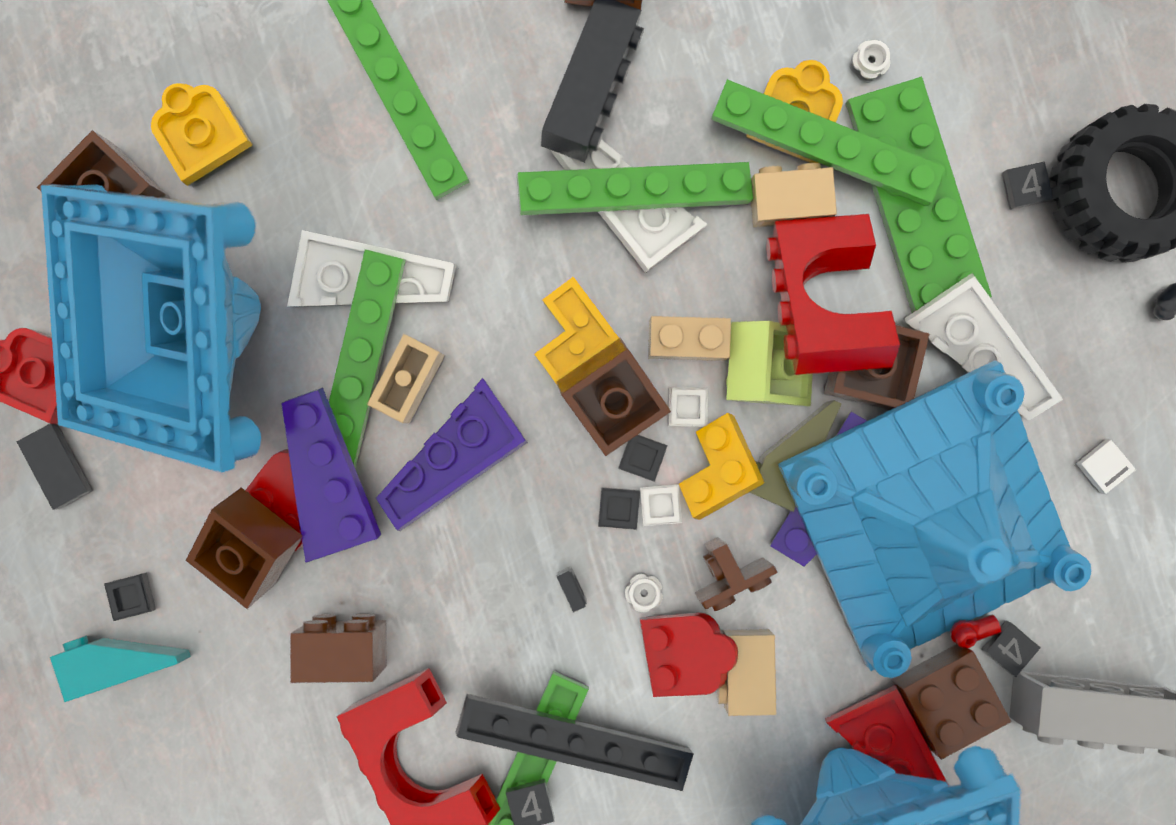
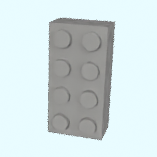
[1009,672,1176,758]

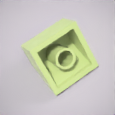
[726,321,813,406]

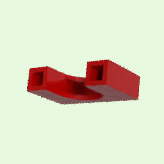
[766,214,900,375]
[336,668,500,825]

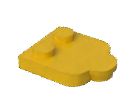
[746,60,843,163]
[151,83,253,186]

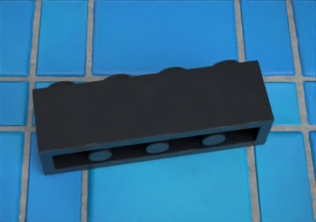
[541,0,644,163]

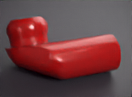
[950,614,1001,649]

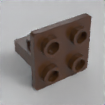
[695,537,778,611]

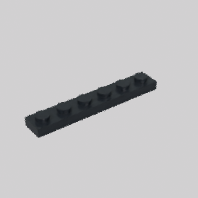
[455,694,694,791]

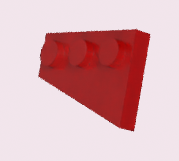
[825,685,950,786]

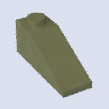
[749,400,842,512]

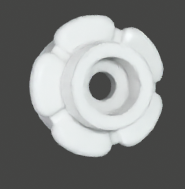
[852,40,891,79]
[625,574,663,612]

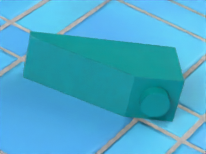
[50,636,191,702]

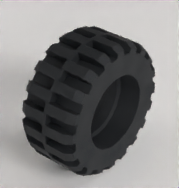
[1050,104,1176,263]

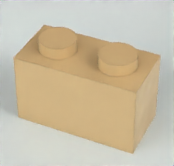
[751,163,837,227]
[648,316,731,361]
[367,334,445,424]
[717,629,776,716]

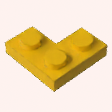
[534,277,619,386]
[679,413,765,520]

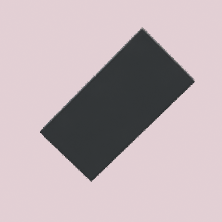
[17,423,92,510]

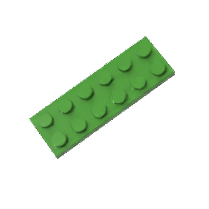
[845,76,992,313]

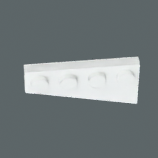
[551,139,708,273]
[287,230,456,307]
[905,273,1063,421]

